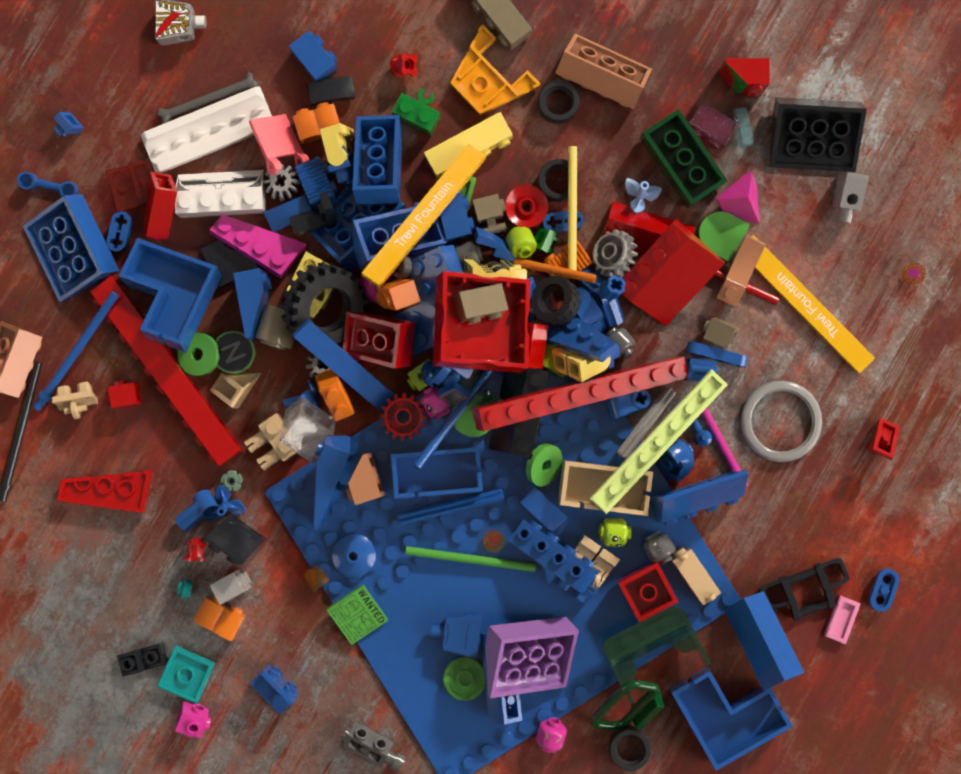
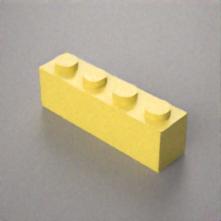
[424,112,513,179]

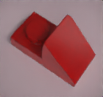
[865,418,900,460]

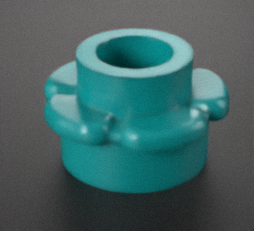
[176,578,193,600]

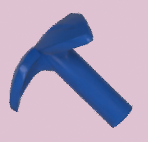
[283,380,320,417]
[209,485,246,521]

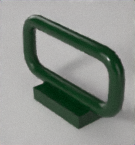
[590,680,664,730]

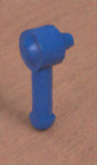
[691,418,712,447]

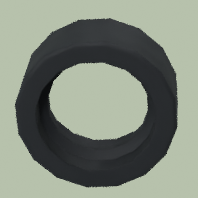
[538,80,579,124]
[538,159,579,202]
[609,726,651,771]

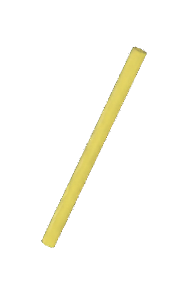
[568,146,577,271]

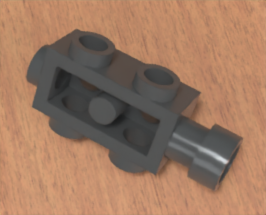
[341,722,406,773]

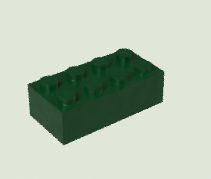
[640,109,728,209]

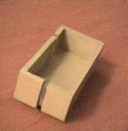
[557,460,653,516]

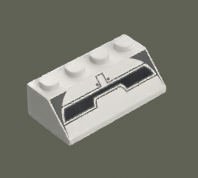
[175,170,266,218]

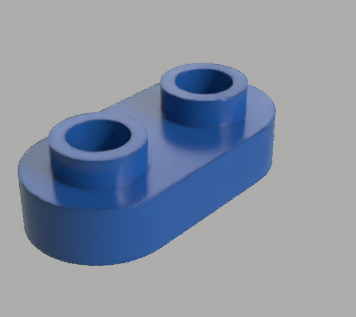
[868,568,900,612]

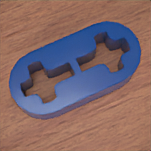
[107,211,133,253]
[543,211,584,233]

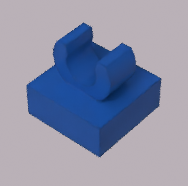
[53,112,84,137]

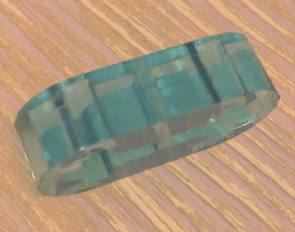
[733,106,753,148]

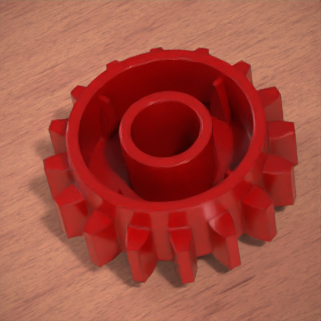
[379,393,427,441]

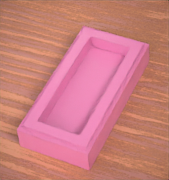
[823,595,861,644]

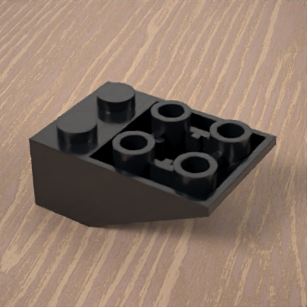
[205,514,267,566]

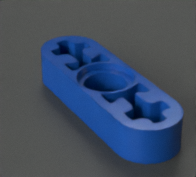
[685,341,749,368]

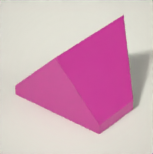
[716,171,759,224]

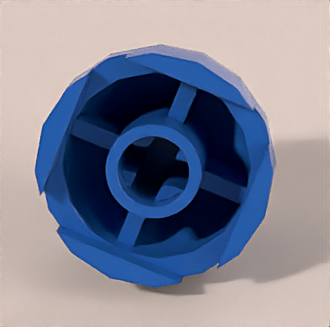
[655,438,694,482]

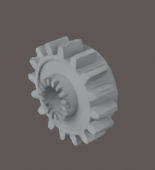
[592,229,638,277]

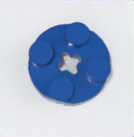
[421,358,452,388]

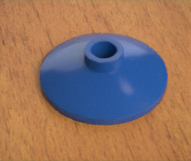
[332,534,376,578]

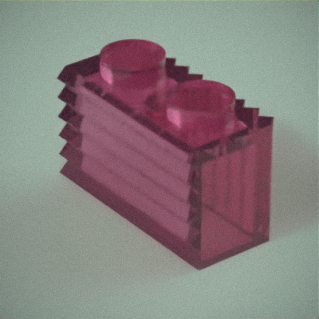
[689,102,739,150]

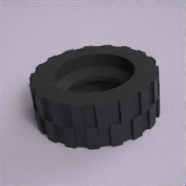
[530,275,581,327]

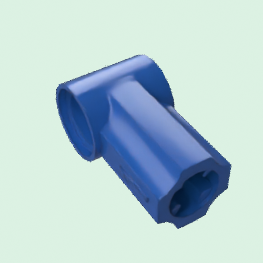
[175,490,218,533]

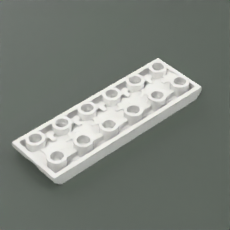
[141,87,272,173]

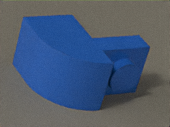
[564,286,608,332]

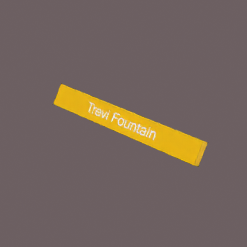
[362,144,486,288]
[751,235,875,374]

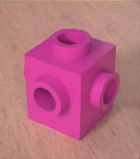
[175,701,211,738]

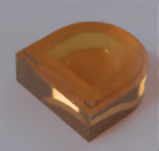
[305,566,330,592]

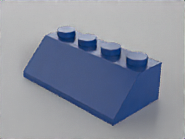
[352,206,447,270]

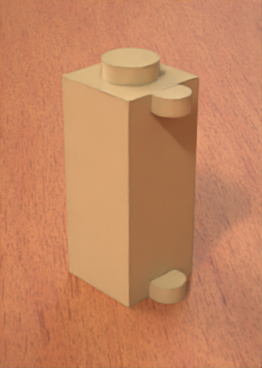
[671,547,721,605]

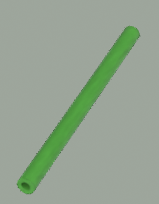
[405,546,536,572]

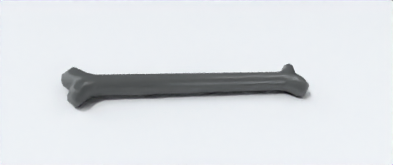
[157,72,259,124]

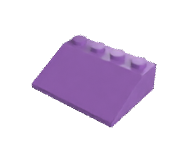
[485,617,579,698]

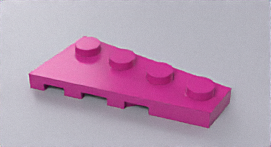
[210,214,306,279]

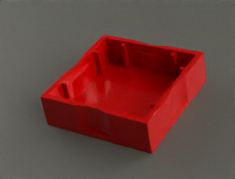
[433,271,530,373]

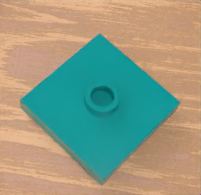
[157,645,216,704]

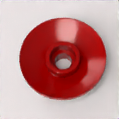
[505,185,548,228]

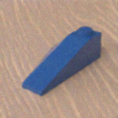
[313,436,350,530]

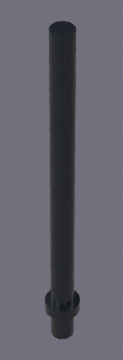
[0,361,43,502]

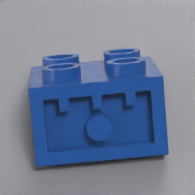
[249,664,300,714]

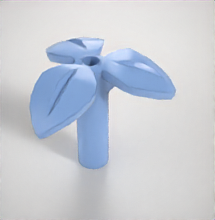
[625,178,662,214]

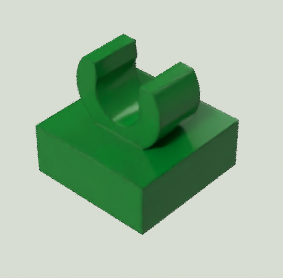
[535,228,560,253]

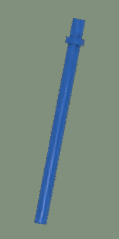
[33,291,119,411]
[413,370,496,470]

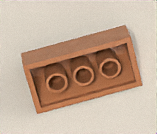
[556,34,652,109]

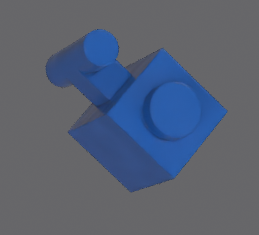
[684,358,718,383]

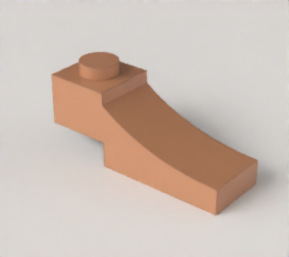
[717,235,766,307]

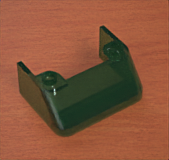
[603,606,711,707]

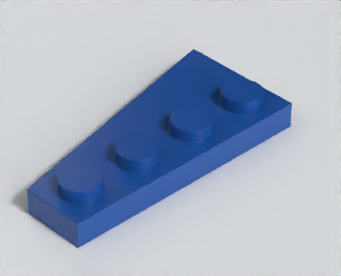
[543,316,619,362]

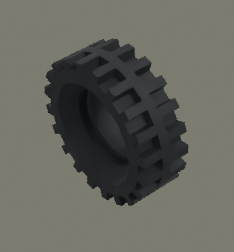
[280,263,369,345]

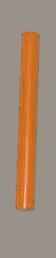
[513,258,597,283]

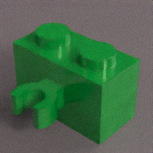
[392,88,441,137]

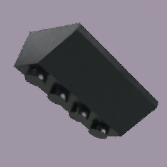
[488,368,550,458]

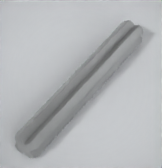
[617,386,676,459]

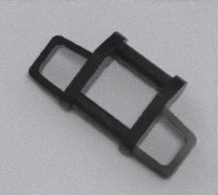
[759,558,850,621]

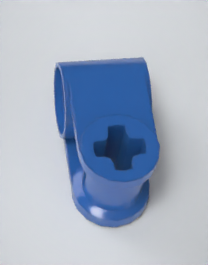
[606,390,651,420]

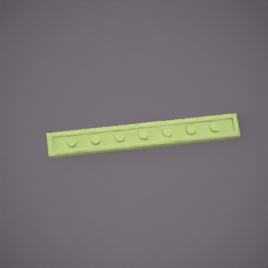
[589,370,728,514]

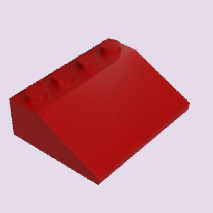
[621,219,725,326]

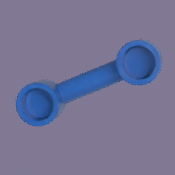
[17,172,78,197]

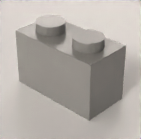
[210,569,251,605]

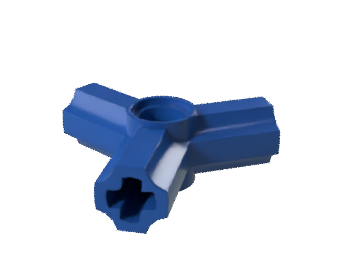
[577,267,626,327]

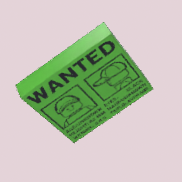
[327,584,388,645]

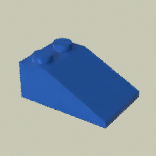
[233,268,272,341]

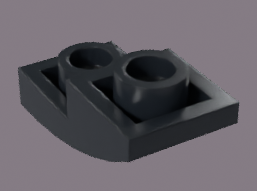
[307,76,356,106]
[117,642,168,677]

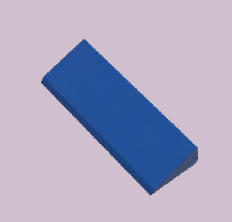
[724,591,804,691]

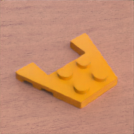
[450,24,541,115]

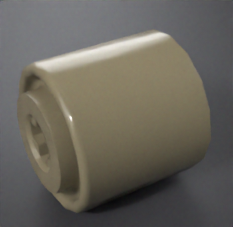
[254,304,295,350]

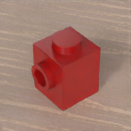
[106,380,142,409]

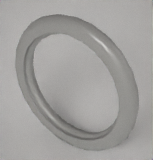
[741,380,823,462]

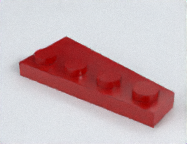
[57,470,153,514]

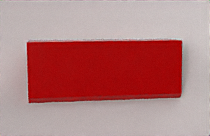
[602,201,695,256]

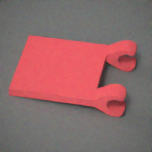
[249,114,310,175]

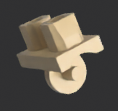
[52,382,98,419]

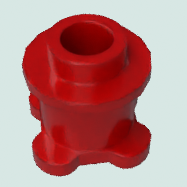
[390,53,417,77]
[183,538,207,562]

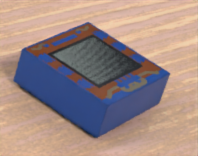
[438,382,469,406]

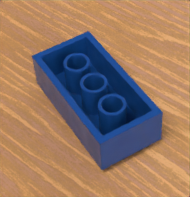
[352,115,402,205]

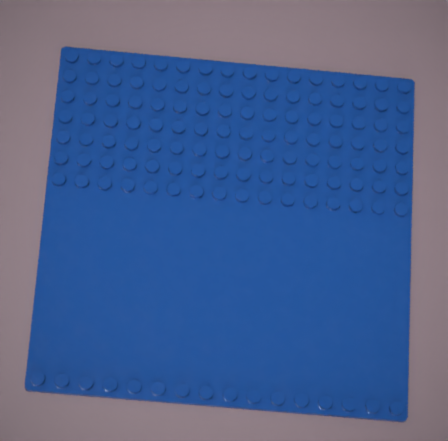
[266,310,741,774]

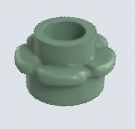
[221,470,243,491]

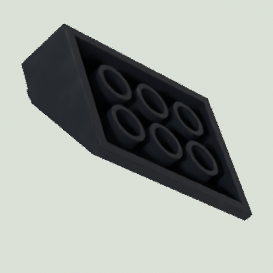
[769,97,867,172]

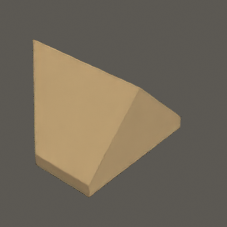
[210,372,261,409]

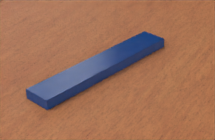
[293,319,395,414]

